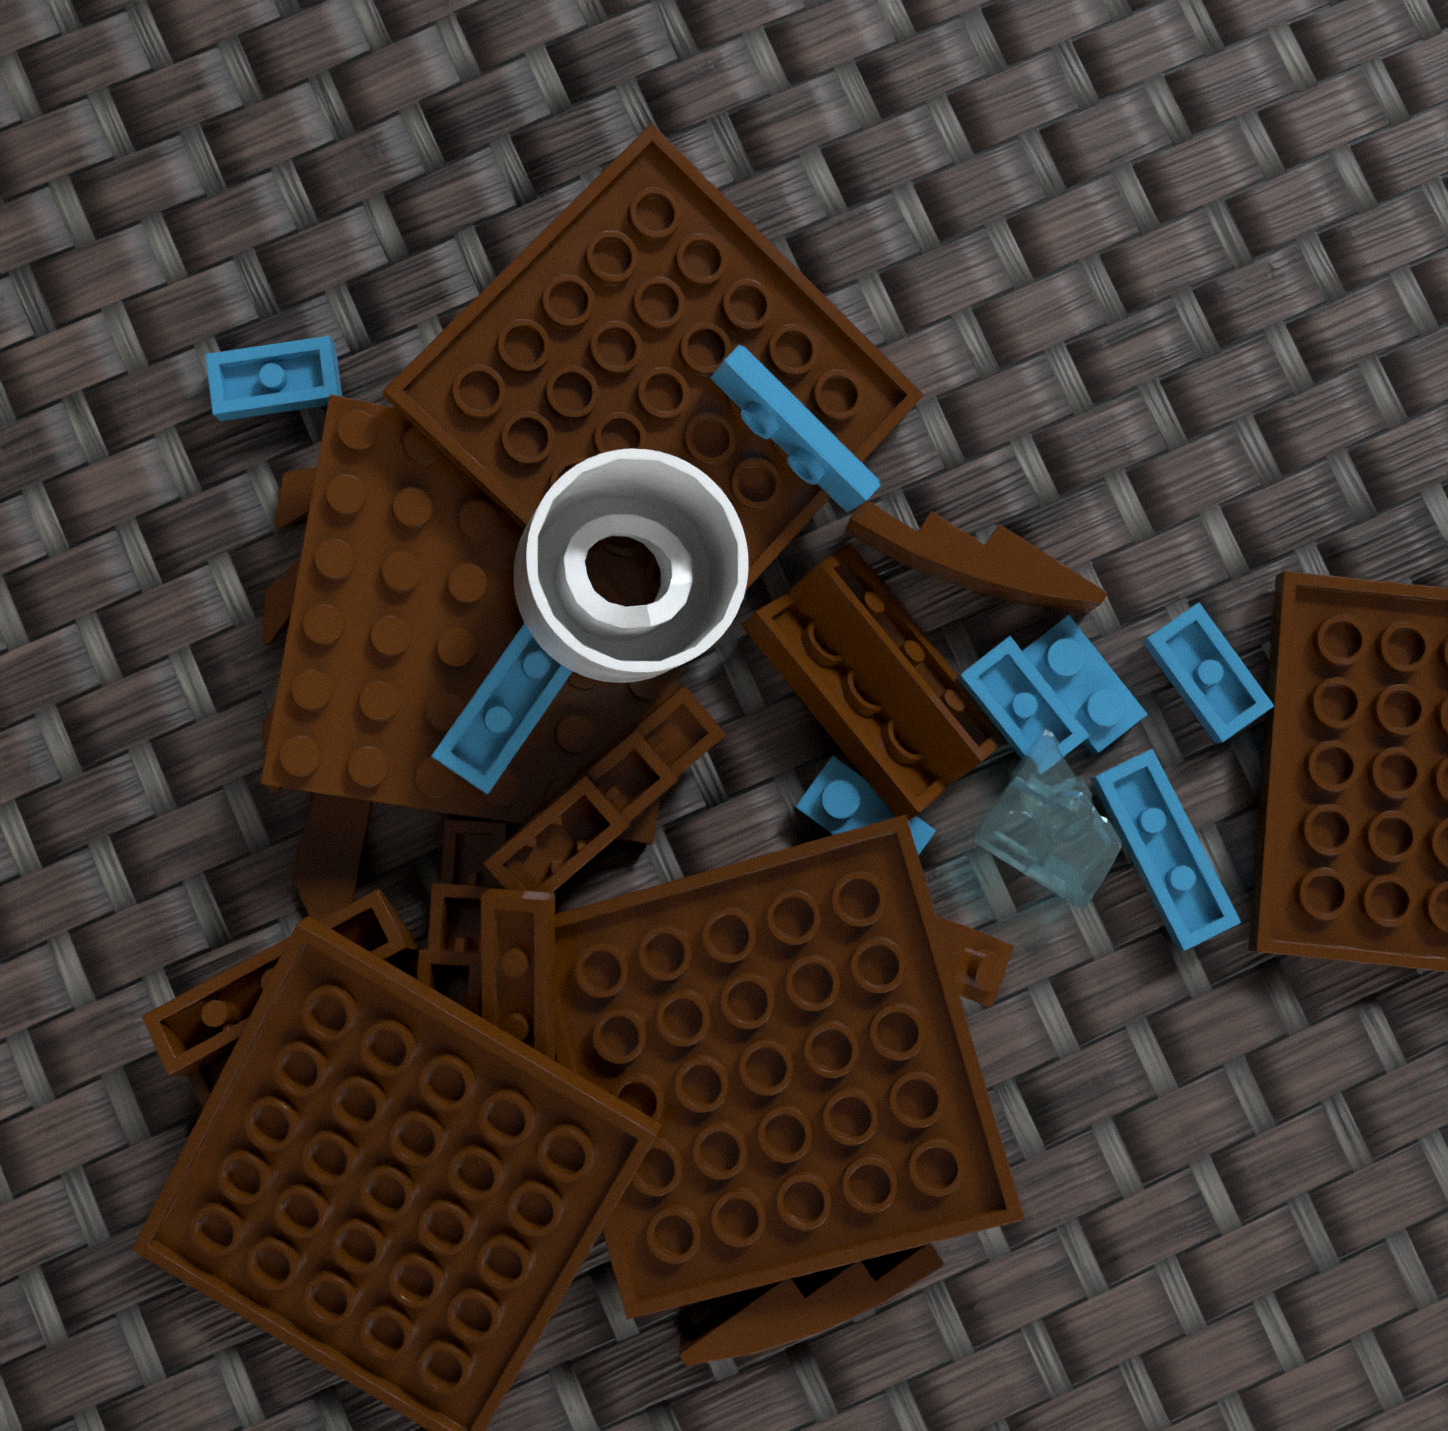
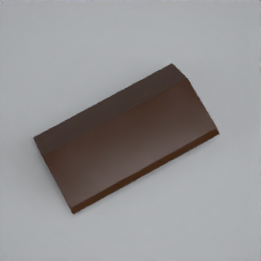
[741,544,1006,821]
[142,889,422,1108]

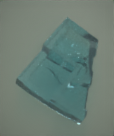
[973,728,1122,910]

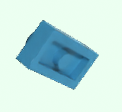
[205,336,343,421]
[1141,603,1274,744]
[1023,615,1148,755]
[957,636,1090,776]
[794,756,936,855]

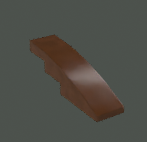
[845,500,1108,614]
[483,685,727,893]
[417,819,514,1018]
[679,1243,945,1366]

